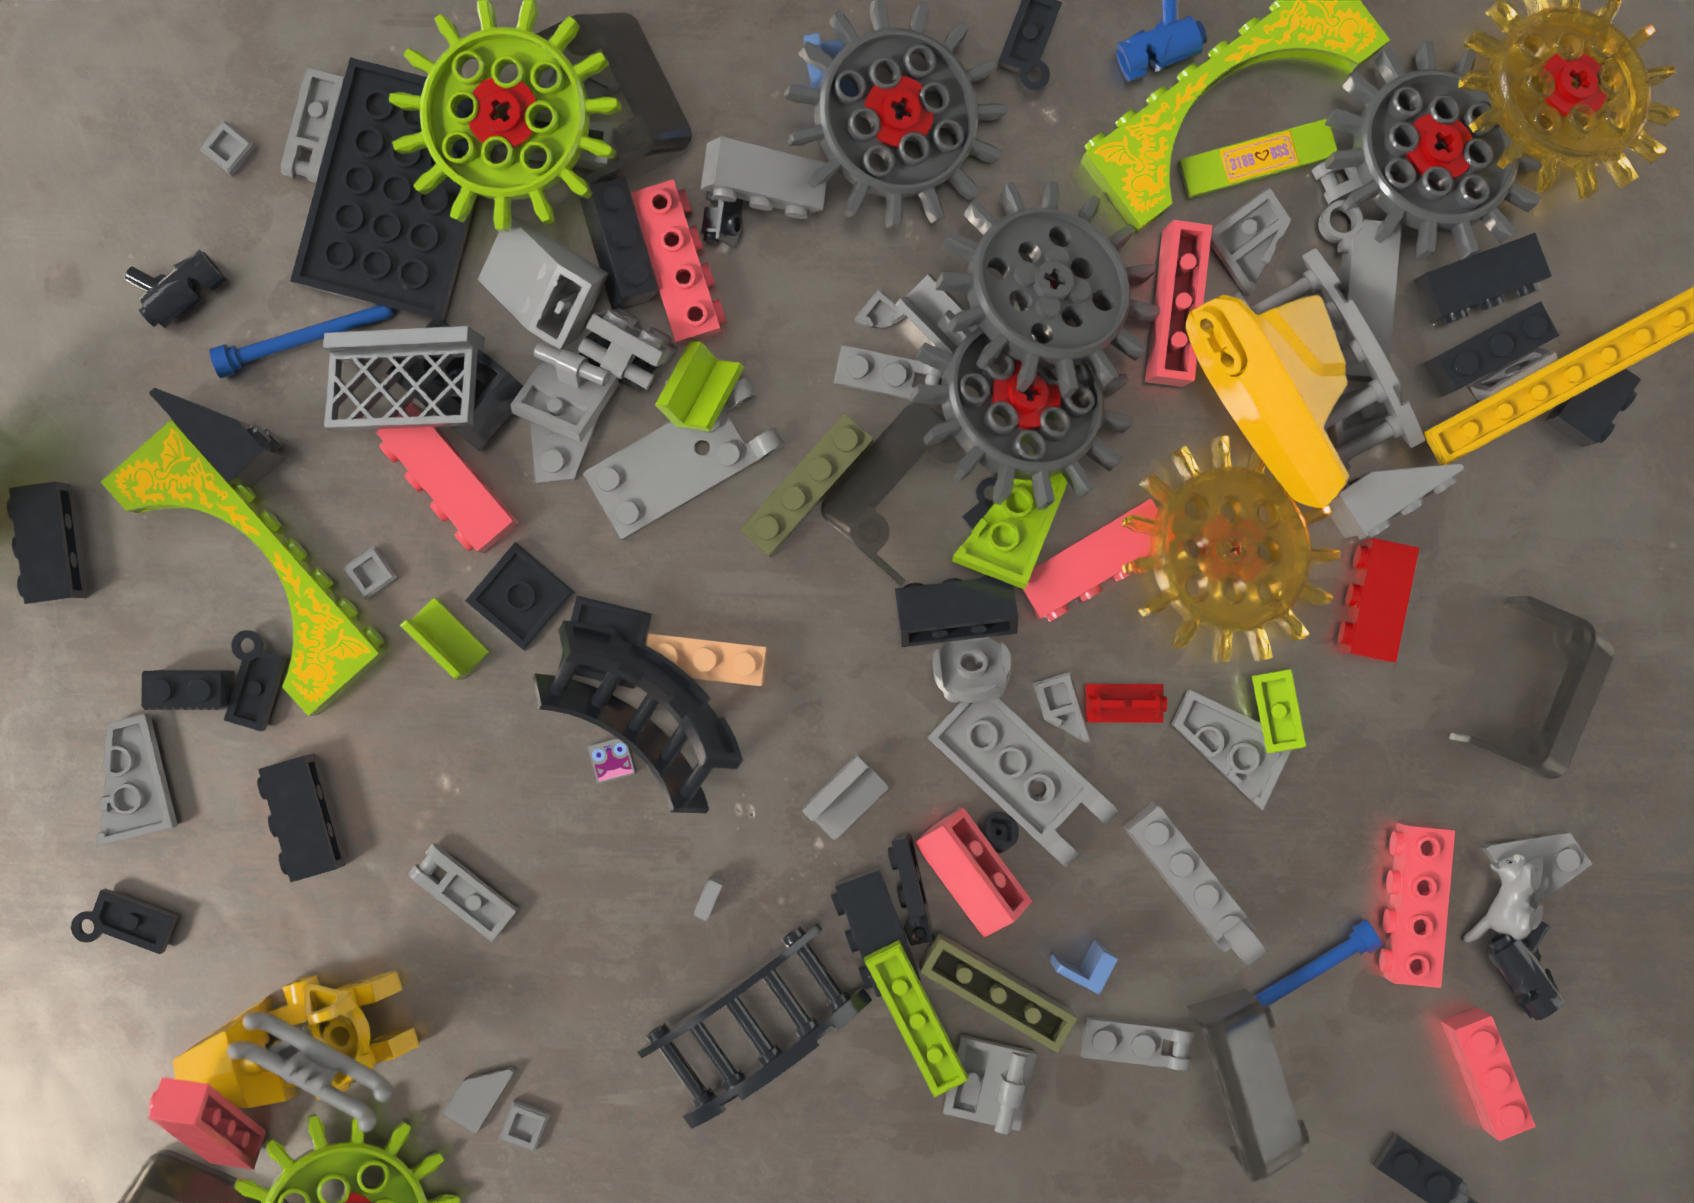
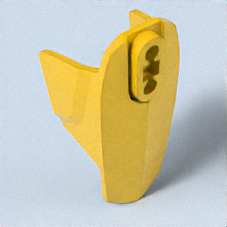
[1186,294,1350,508]

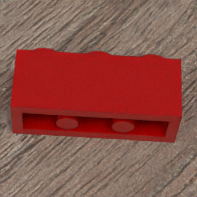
[1338,538,1420,663]

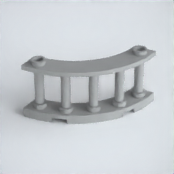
[1232,248,1426,484]

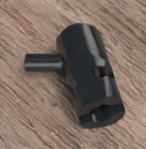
[125,249,227,328]
[1486,921,1565,1020]

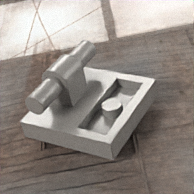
[578,308,678,389]
[510,343,619,443]
[943,1034,1037,1135]

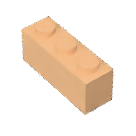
[647,634,768,686]

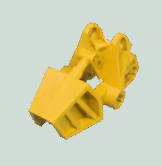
[173,970,419,1108]

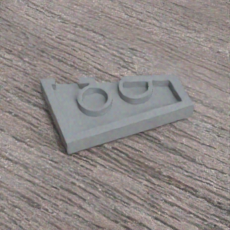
[1171,689,1292,810]
[97,713,178,847]

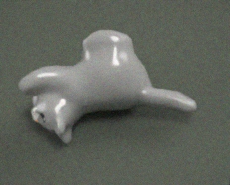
[1463,854,1543,943]

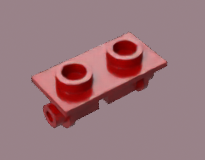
[1085,684,1167,723]

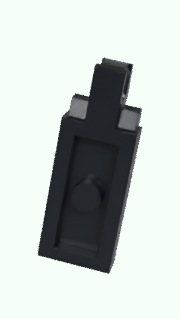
[888,833,934,946]
[1373,1133,1478,1203]

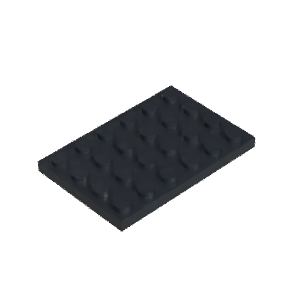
[290,57,477,322]

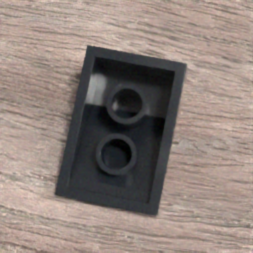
[386,320,523,451]
[149,388,287,488]

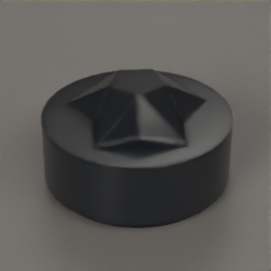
[978,812,1019,853]

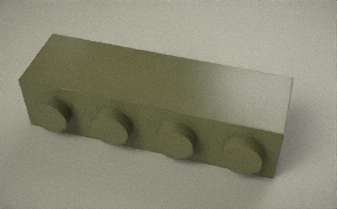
[739,413,874,558]
[919,932,1078,1053]

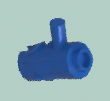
[1116,0,1207,82]

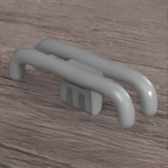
[227,1012,393,1132]

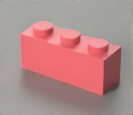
[914,807,1033,938]
[1441,1007,1536,1141]

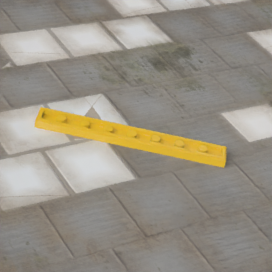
[1423,286,1694,465]

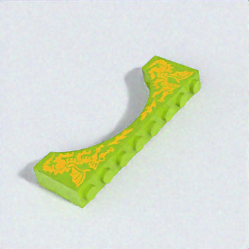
[1080,0,1390,235]
[101,420,388,716]

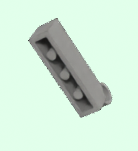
[1318,200,1402,382]
[1122,802,1267,967]

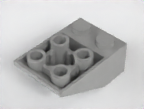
[478,214,609,350]
[1324,463,1465,539]

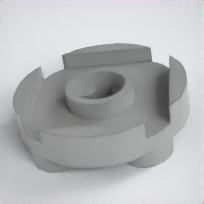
[933,637,1011,703]

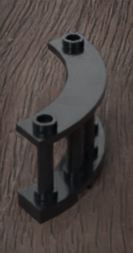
[533,620,743,813]
[637,923,872,1129]

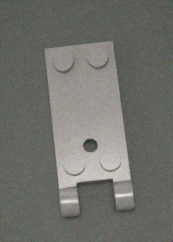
[582,377,785,540]
[927,698,1119,868]

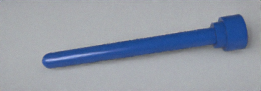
[209,305,395,378]
[1213,919,1383,1033]

